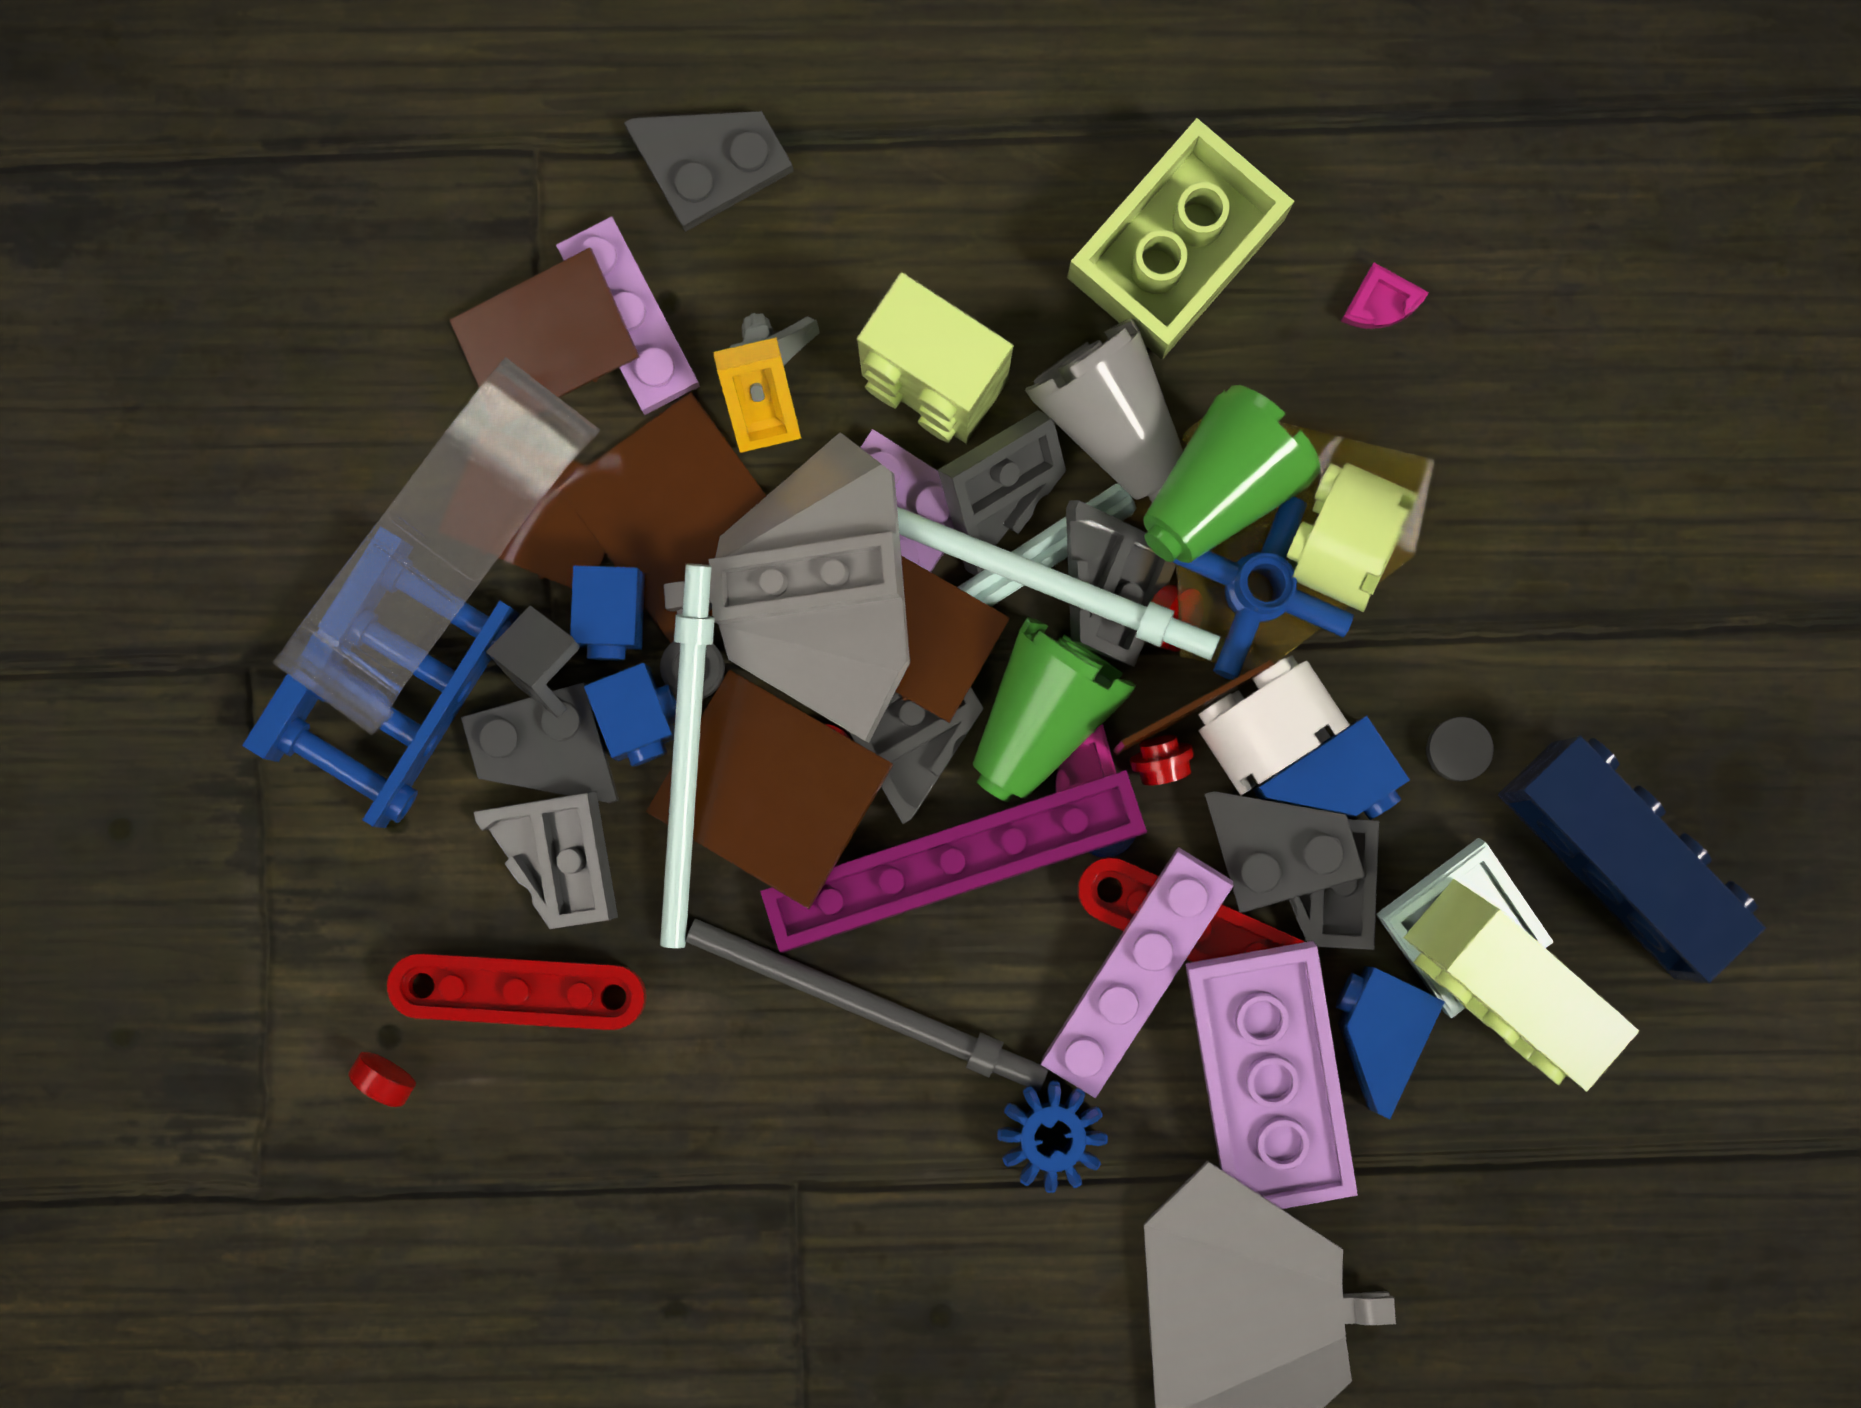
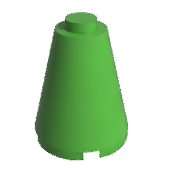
[1143,385,1321,563]
[973,617,1136,802]

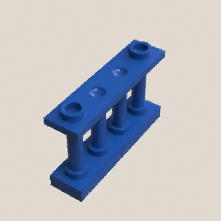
[242,527,520,828]

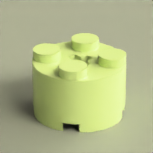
[1287,462,1419,612]

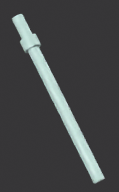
[897,506,1220,661]
[660,564,715,948]

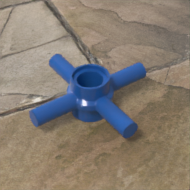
[1172,497,1354,680]

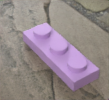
[556,216,700,415]

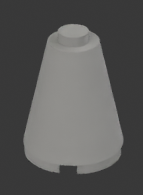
[1025,319,1183,502]

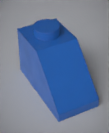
[1252,716,1410,820]
[1336,966,1445,1119]

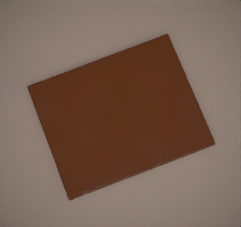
[558,392,766,643]
[646,670,894,909]

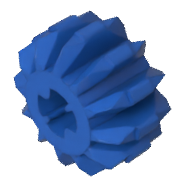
[997,1081,1108,1193]

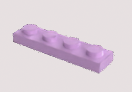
[1041,847,1233,1098]

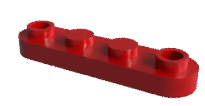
[1077,858,1304,962]
[387,953,647,1030]

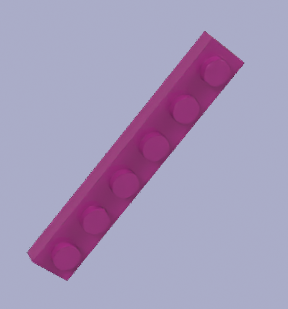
[760,770,1147,953]

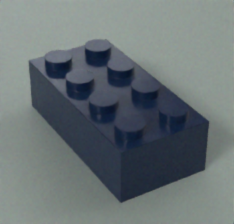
[1497,735,1766,983]

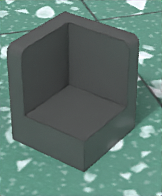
[486,606,579,718]

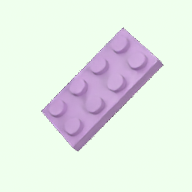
[1186,941,1358,1209]

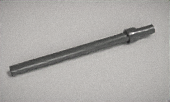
[686,919,1048,1092]

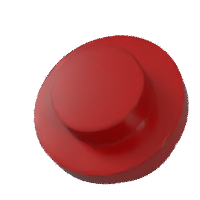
[1130,735,1194,786]

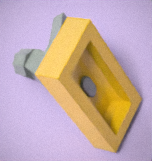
[713,313,819,453]

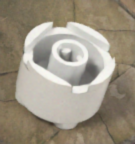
[1198,656,1350,795]

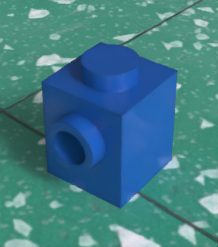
[570,566,645,661]
[584,662,676,767]

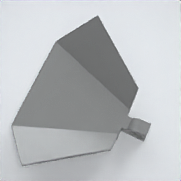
[664,432,910,743]
[1143,1161,1396,1408]

